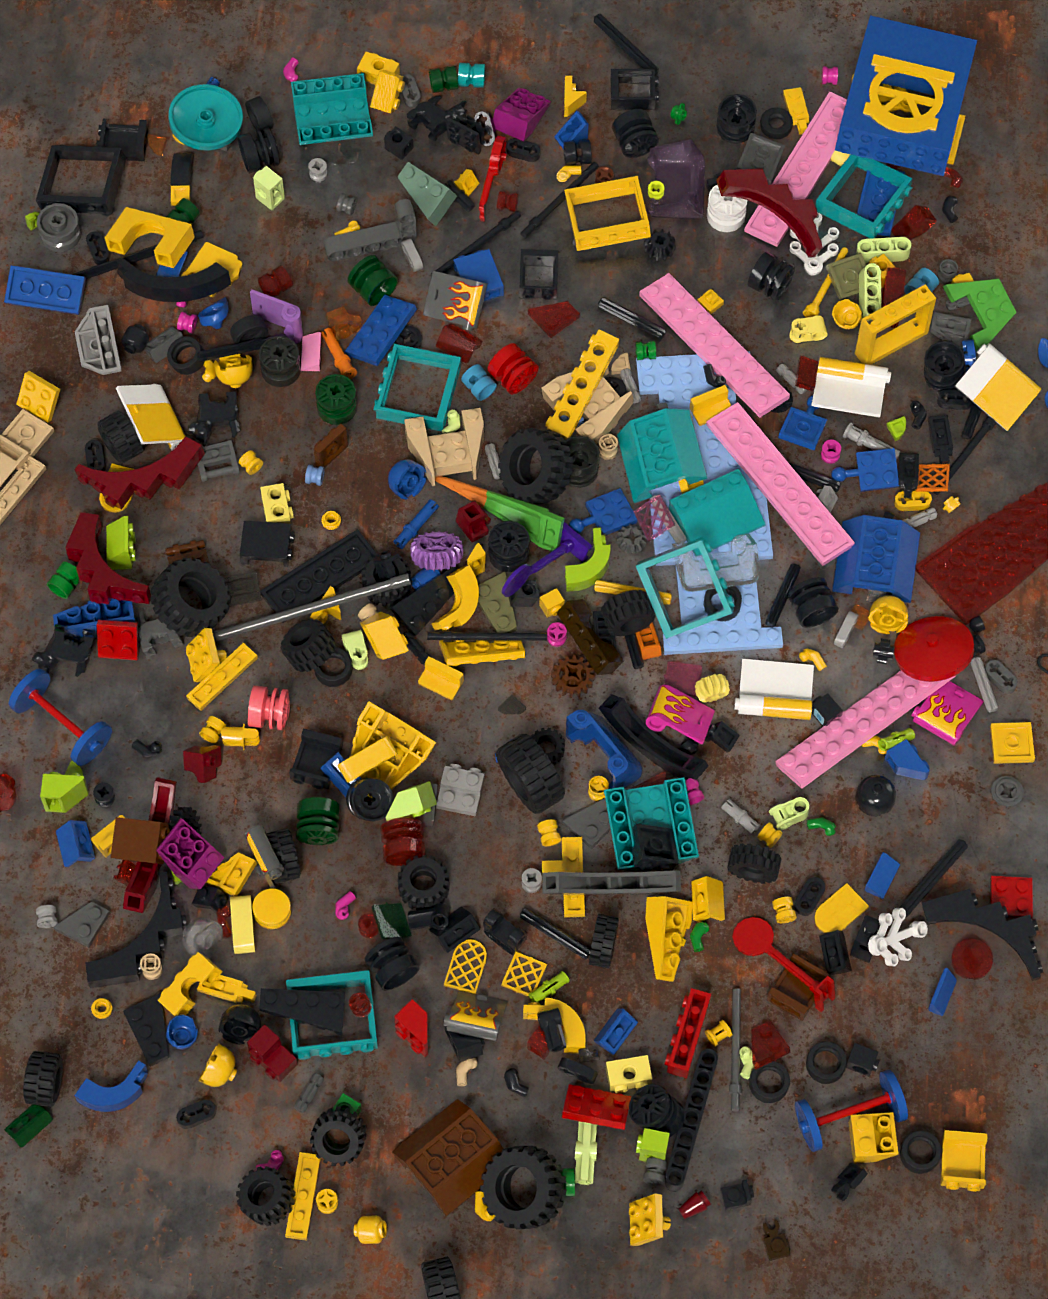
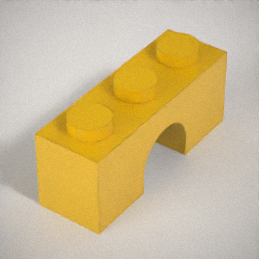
[158,952,223,1016]

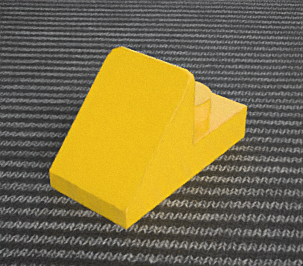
[564,76,587,117]
[310,586,341,624]

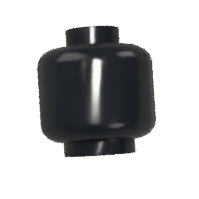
[121,324,149,354]

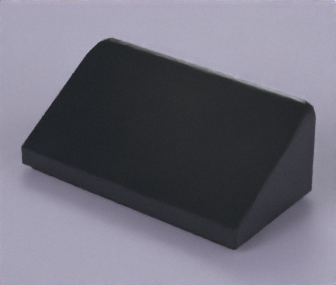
[819,930,852,975]

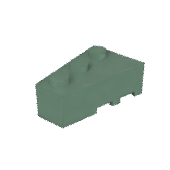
[398,162,457,226]

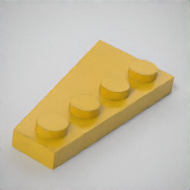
[439,640,525,666]

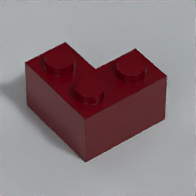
[247,1024,298,1082]

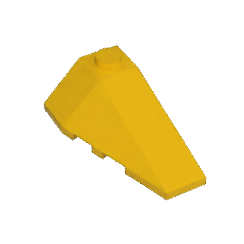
[645,896,693,982]

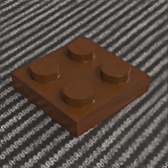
[313,424,348,468]

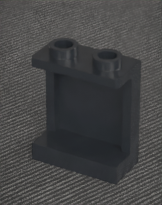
[96,118,149,162]
[239,521,295,567]
[289,728,343,789]

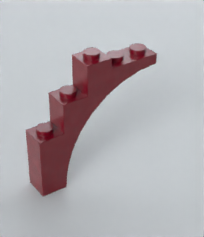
[716,169,823,258]
[75,437,205,510]
[65,512,151,604]
[123,777,177,913]

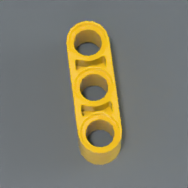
[337,736,398,783]

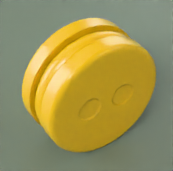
[252,888,291,929]

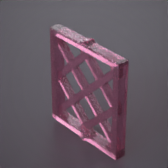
[633,495,675,542]

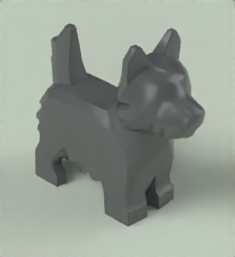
[135,611,183,658]

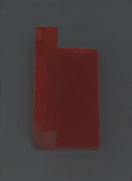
[436,324,483,363]

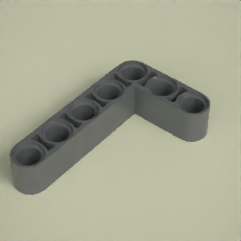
[323,199,417,261]

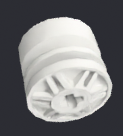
[707,185,747,232]

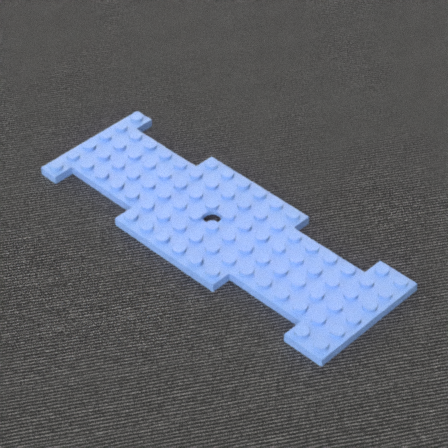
[636,351,783,655]

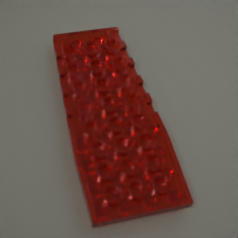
[915,482,1048,625]

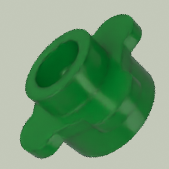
[671,103,687,125]

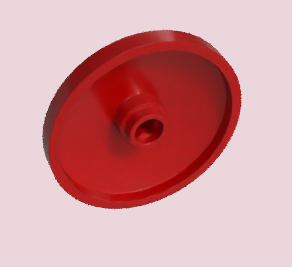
[894,616,974,682]

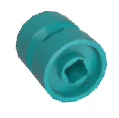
[458,63,485,88]

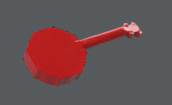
[479,135,507,222]

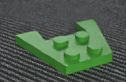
[943,279,1017,354]

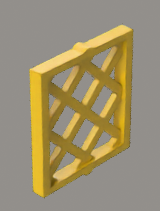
[501,952,547,997]

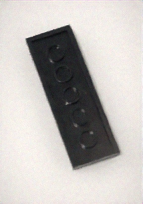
[260,529,377,623]

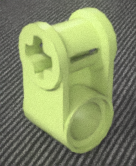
[341,629,368,670]
[769,797,809,830]

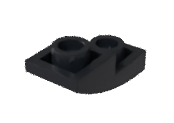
[170,152,193,186]

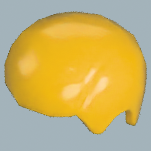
[832,299,863,330]

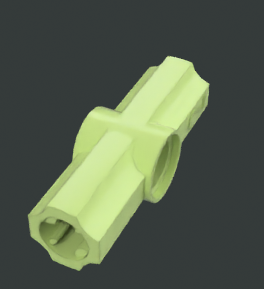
[575,1121,597,1185]

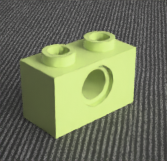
[253,166,285,210]

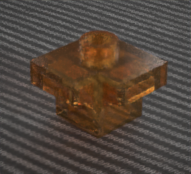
[326,306,362,340]

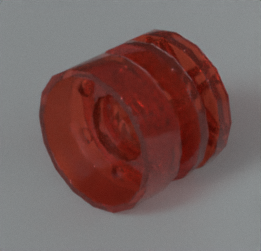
[380,818,426,866]

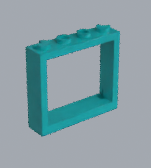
[816,155,913,239]
[373,344,461,432]
[636,536,735,639]
[286,970,378,1060]

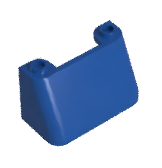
[566,710,642,789]

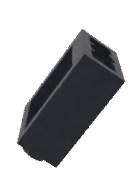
[610,69,659,110]
[519,249,559,300]

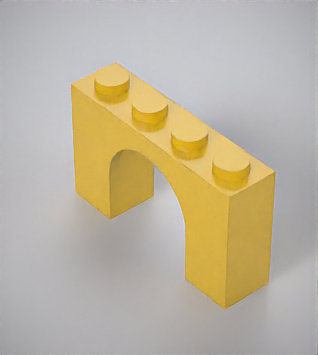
[105,207,195,268]

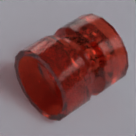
[258,265,293,297]

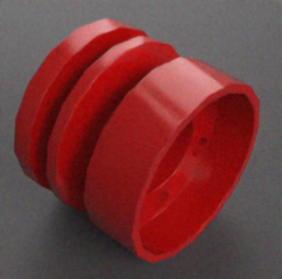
[487,343,539,395]

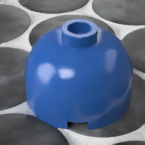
[388,459,426,500]

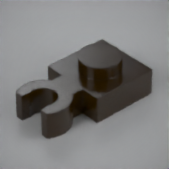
[763,1220,790,1261]

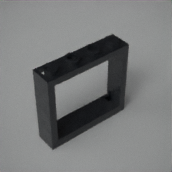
[36,145,126,215]

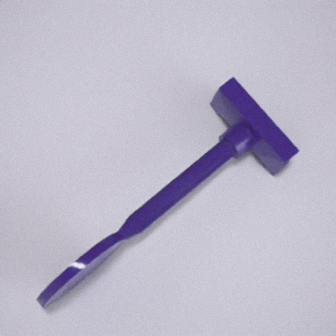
[501,522,593,597]

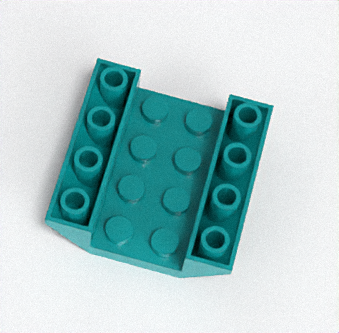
[291,73,373,145]
[617,408,708,503]
[604,777,699,871]

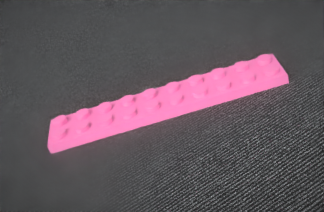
[744,92,847,247]
[639,273,790,418]
[706,402,855,566]
[775,671,956,789]

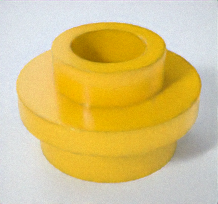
[942,496,961,513]
[322,511,341,530]
[91,998,113,1019]

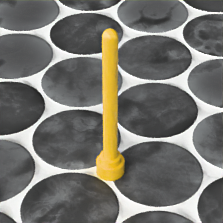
[803,247,848,318]

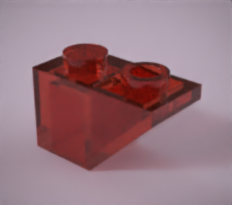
[891,205,937,240]

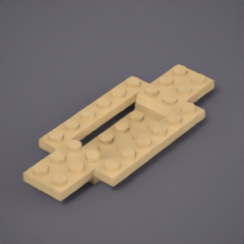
[0,409,54,525]

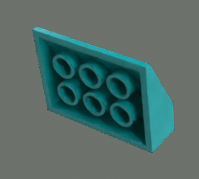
[669,469,765,558]

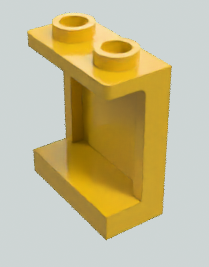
[941,1130,987,1192]

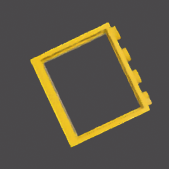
[564,176,651,251]
[855,284,936,365]

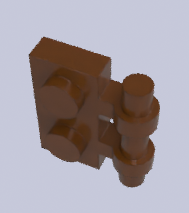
[165,540,209,565]

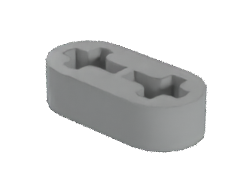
[401,238,423,272]
[834,611,859,649]

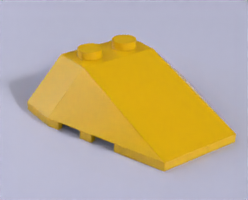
[349,701,436,798]

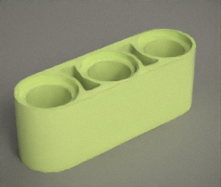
[856,237,911,263]
[859,263,881,321]

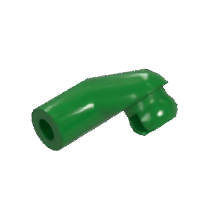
[806,817,836,836]
[690,922,709,952]

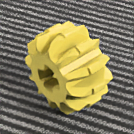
[695,674,730,703]

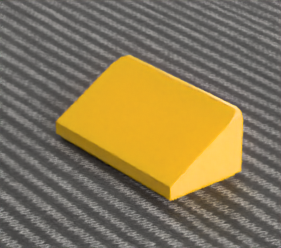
[467,543,486,576]

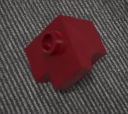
[455,500,491,543]
[183,745,222,783]

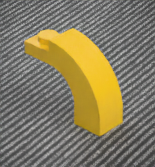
[431,565,479,630]
[523,998,585,1054]

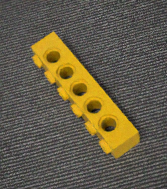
[545,330,619,440]

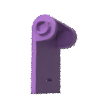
[250,289,303,344]

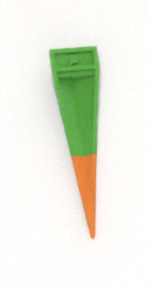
[435,476,565,552]

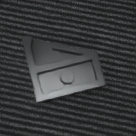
[930,312,971,354]

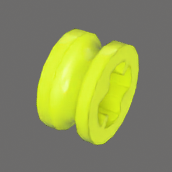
[648,181,665,200]

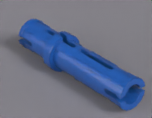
[393,499,439,549]

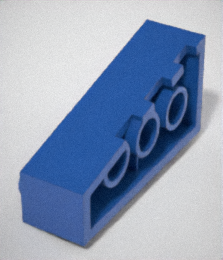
[53,599,136,640]

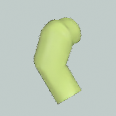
[442,410,461,434]
[739,1046,757,1079]

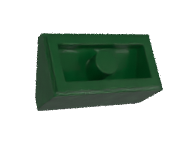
[4,1104,53,1148]

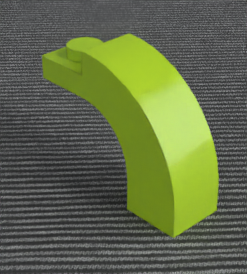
[565,528,611,592]

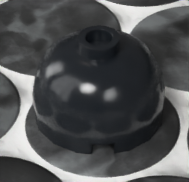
[855,775,896,817]
[218,1005,261,1045]

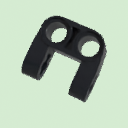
[483,908,527,955]

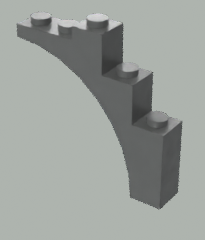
[542,870,681,895]

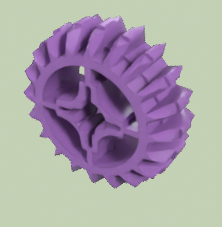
[410,530,463,571]

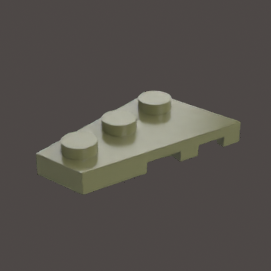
[478,572,517,633]

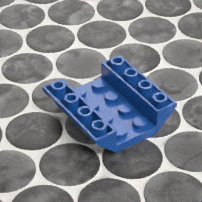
[832,515,920,603]

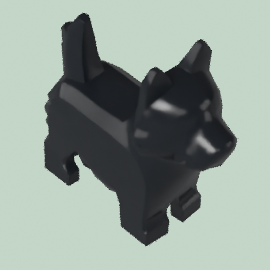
[407,96,468,142]
[187,391,240,447]
[32,624,94,677]

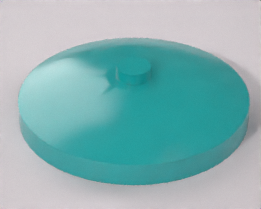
[168,84,243,150]

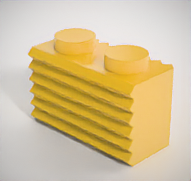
[370,70,405,113]

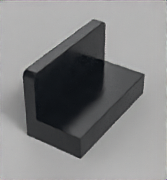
[429,907,480,953]

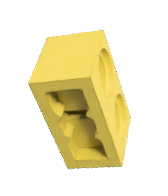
[260,483,294,524]

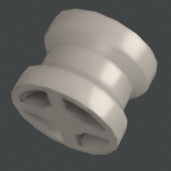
[308,158,327,182]
[521,868,542,893]
[36,905,58,928]

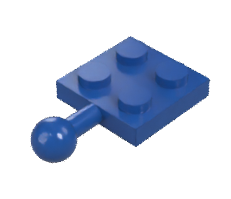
[778,395,827,451]
[831,448,899,492]
[569,488,638,536]

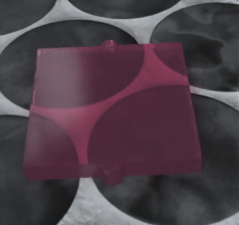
[664,661,702,697]

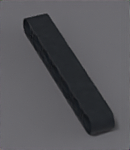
[665,1049,718,1192]

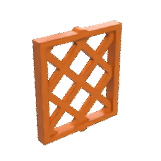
[916,464,950,492]

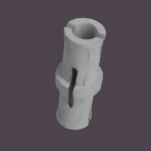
[721,799,760,835]

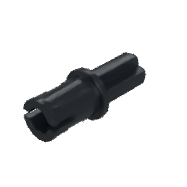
[444,180,475,212]

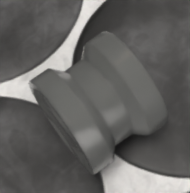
[336,193,357,215]

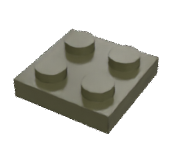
[825,253,871,301]

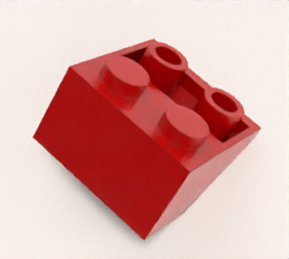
[394,999,428,1057]

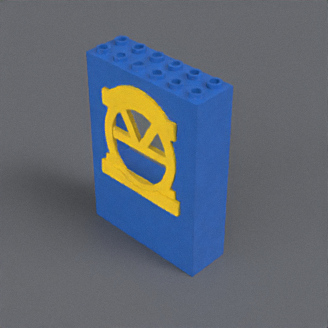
[835,15,977,176]

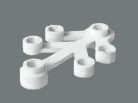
[789,212,839,275]
[868,908,928,966]

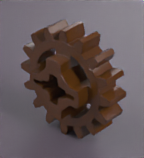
[551,655,595,698]

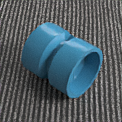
[904,268,939,294]
[461,364,497,401]

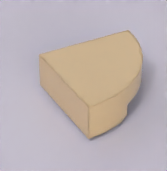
[611,353,631,375]

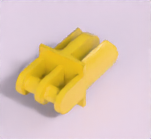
[221,724,260,750]

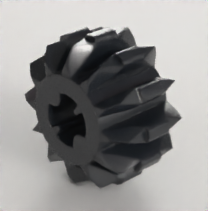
[644,229,676,261]

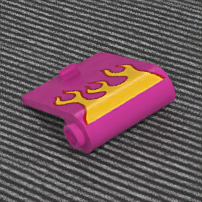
[911,681,984,746]
[646,685,715,744]

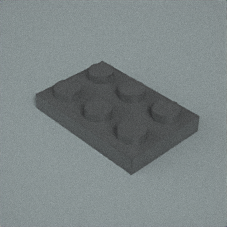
[736,133,785,185]

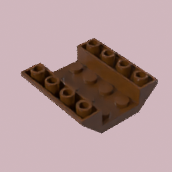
[392,1099,504,1217]

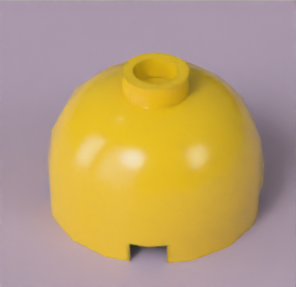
[214,354,253,388]
[868,595,908,634]
[198,1043,237,1087]

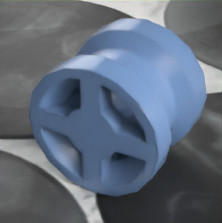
[305,465,324,486]

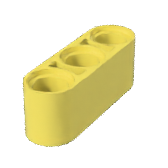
[230,895,255,954]

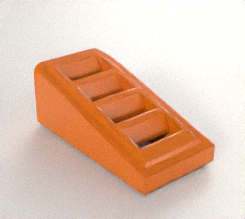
[635,622,661,660]

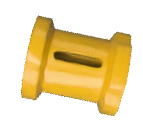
[705,1020,733,1047]

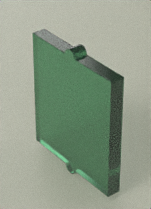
[371,902,412,939]

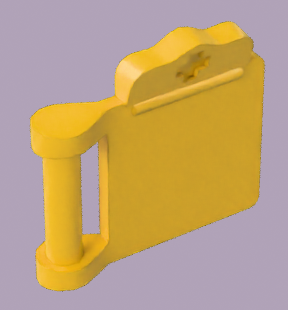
[181,242,242,298]

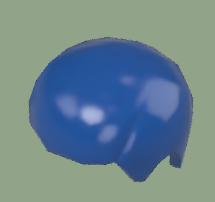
[166,1015,198,1050]

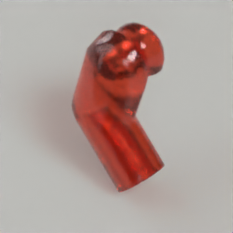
[944,167,963,188]
[216,906,233,939]

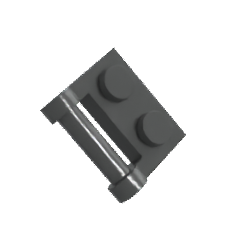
[197,440,240,482]

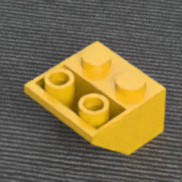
[360,612,409,660]
[848,1112,898,1164]

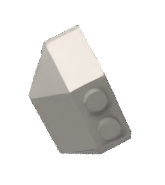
[75,305,122,375]

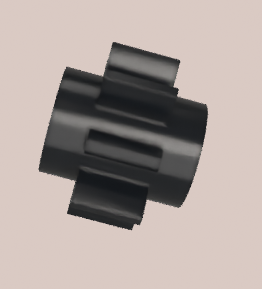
[873,638,895,664]

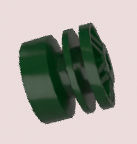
[347,255,398,306]
[315,374,357,425]
[296,797,340,845]

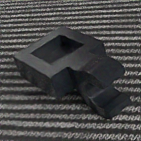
[831,1163,868,1201]

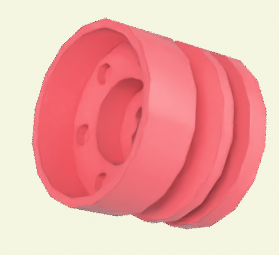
[248,685,290,731]

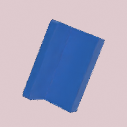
[56,820,95,867]

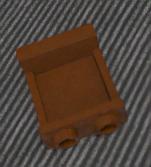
[110,817,170,864]
[767,954,829,1021]

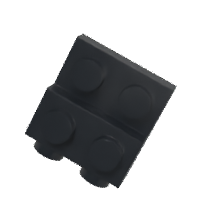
[632,823,679,872]

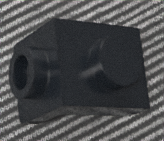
[192,886,229,915]

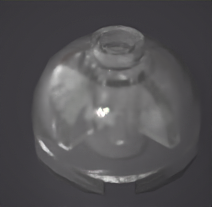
[183,918,223,959]

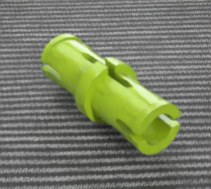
[878,728,915,751]
[528,971,570,1003]

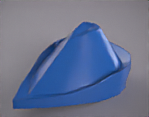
[198,297,229,329]

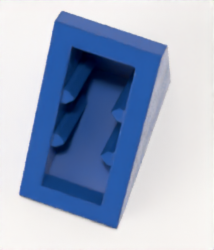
[554,111,589,150]

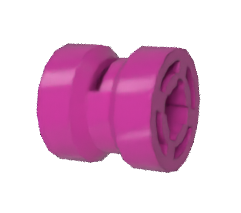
[685,778,704,805]

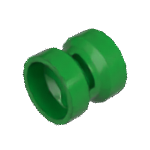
[635,341,656,361]

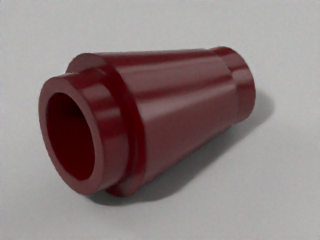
[678,1190,711,1219]

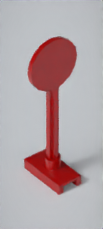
[733,917,835,1013]

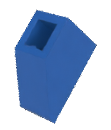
[884,739,930,780]

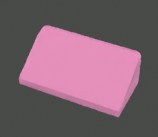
[301,332,322,371]

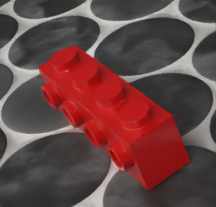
[664,988,711,1079]

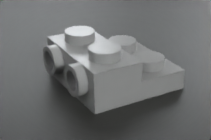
[436,764,485,816]

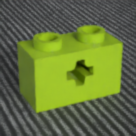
[636,1128,670,1162]

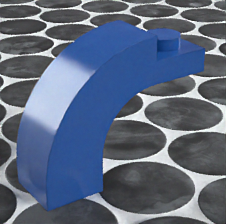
[74,1060,148,1112]

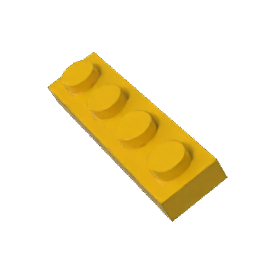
[186,643,258,711]
[561,837,585,917]
[285,1152,321,1241]

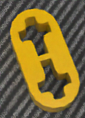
[894,491,932,511]

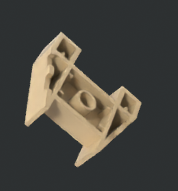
[542,366,634,446]
[404,408,484,486]

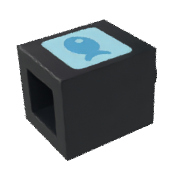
[811,693,843,726]

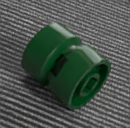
[429,65,458,93]
[166,198,200,224]

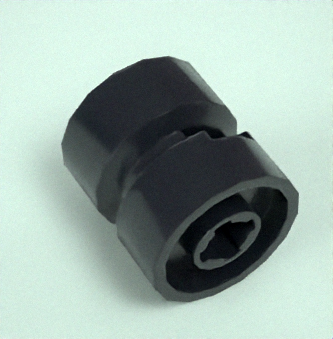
[563,140,592,166]

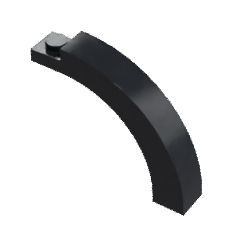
[116,257,231,302]
[599,694,709,780]

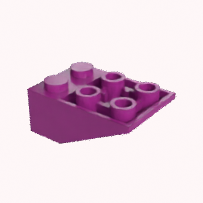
[493,88,551,141]
[156,818,225,890]

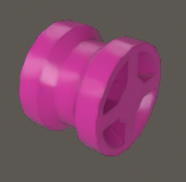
[822,66,838,85]
[177,312,198,334]
[821,440,841,464]
[547,622,567,647]

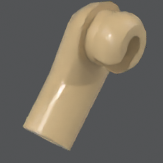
[456,1058,477,1086]

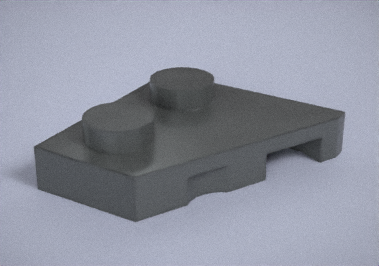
[54,902,110,948]

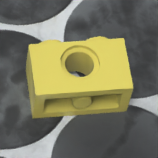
[606,1055,652,1094]

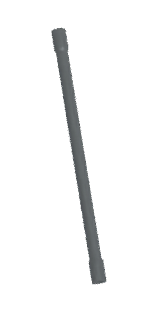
[212,573,411,643]

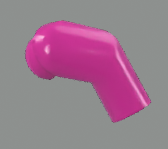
[283,57,299,82]

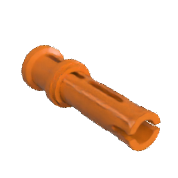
[321,328,357,379]

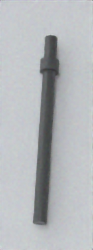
[729,989,742,1112]

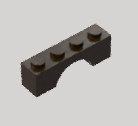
[557,599,624,675]

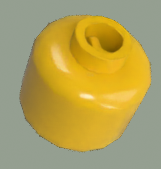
[354,1215,387,1244]

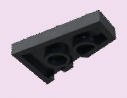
[123,993,169,1067]

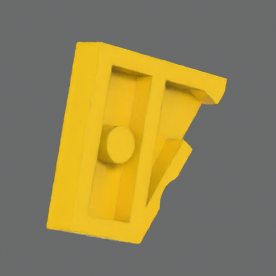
[205,852,257,896]

